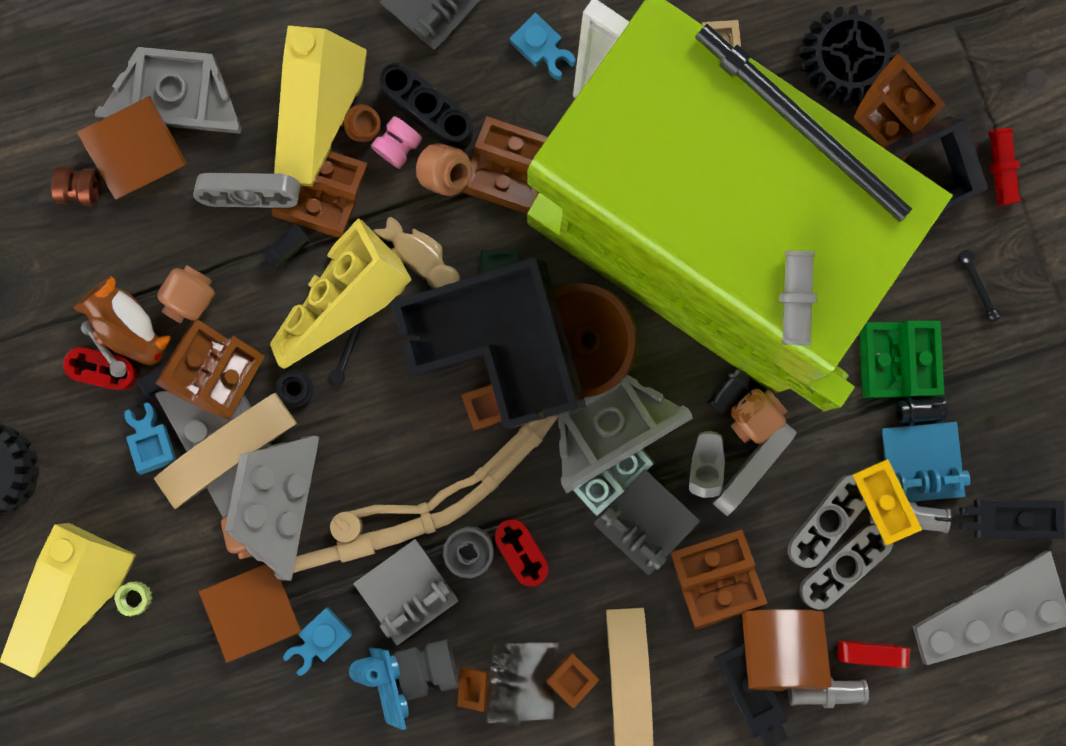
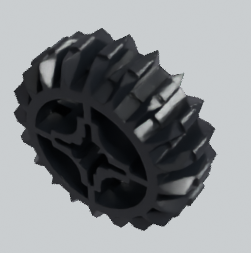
[798,5,900,107]

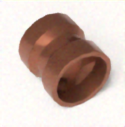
[51,166,101,207]

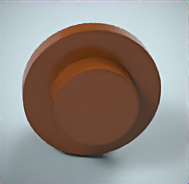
[344,104,381,142]

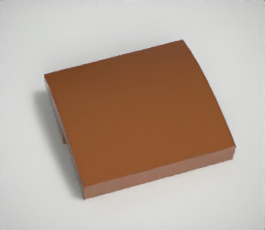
[854,54,946,161]
[77,96,187,200]
[461,116,548,214]
[271,151,368,238]
[155,319,265,419]
[670,530,768,630]
[199,564,301,663]
[742,610,832,691]

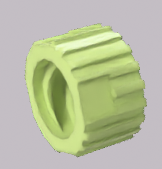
[114,581,153,617]

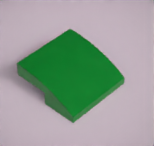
[859,321,944,398]

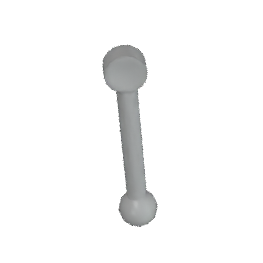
[81,321,126,377]

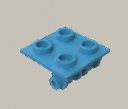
[882,422,970,502]
[349,647,409,730]

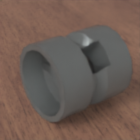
[443,526,494,578]
[395,639,459,701]

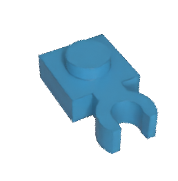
[510,12,576,80]
[125,403,176,475]
[283,607,353,676]

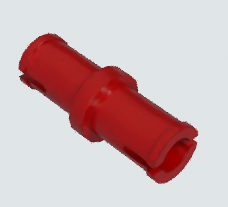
[988,128,1021,206]

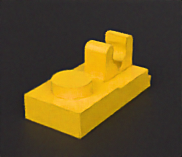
[852,459,922,546]

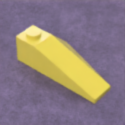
[274,26,367,187]
[270,218,412,369]
[0,523,136,678]

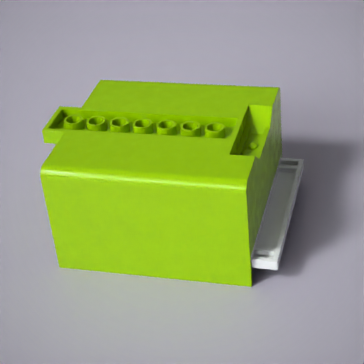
[527,0,953,411]

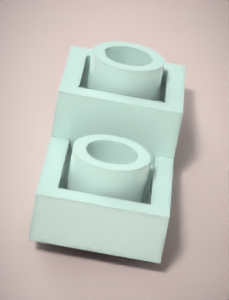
[573,449,654,516]

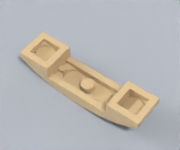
[154,393,297,509]
[606,607,653,746]

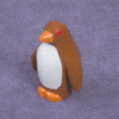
[73,276,171,366]

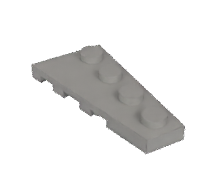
[912,550,1066,665]

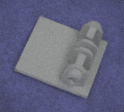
[353,539,459,645]

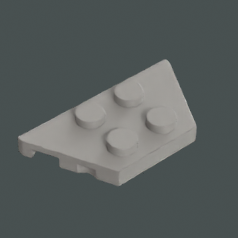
[95,47,242,134]
[558,375,693,493]
[155,391,272,517]
[225,436,319,581]

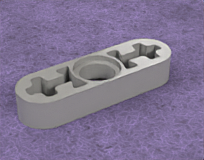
[193,173,301,208]
[712,423,797,516]
[787,475,866,568]
[799,524,893,610]

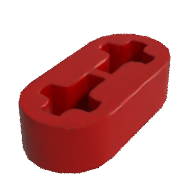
[63,347,138,391]
[495,519,548,587]
[837,640,911,668]

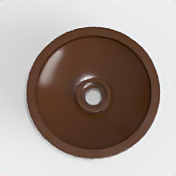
[554,283,638,398]

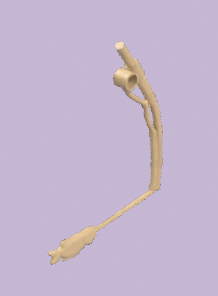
[293,217,558,573]

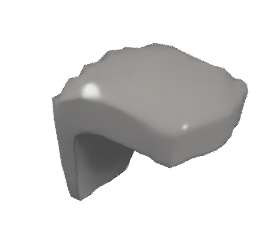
[689,431,725,498]

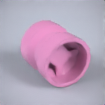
[371,116,423,169]

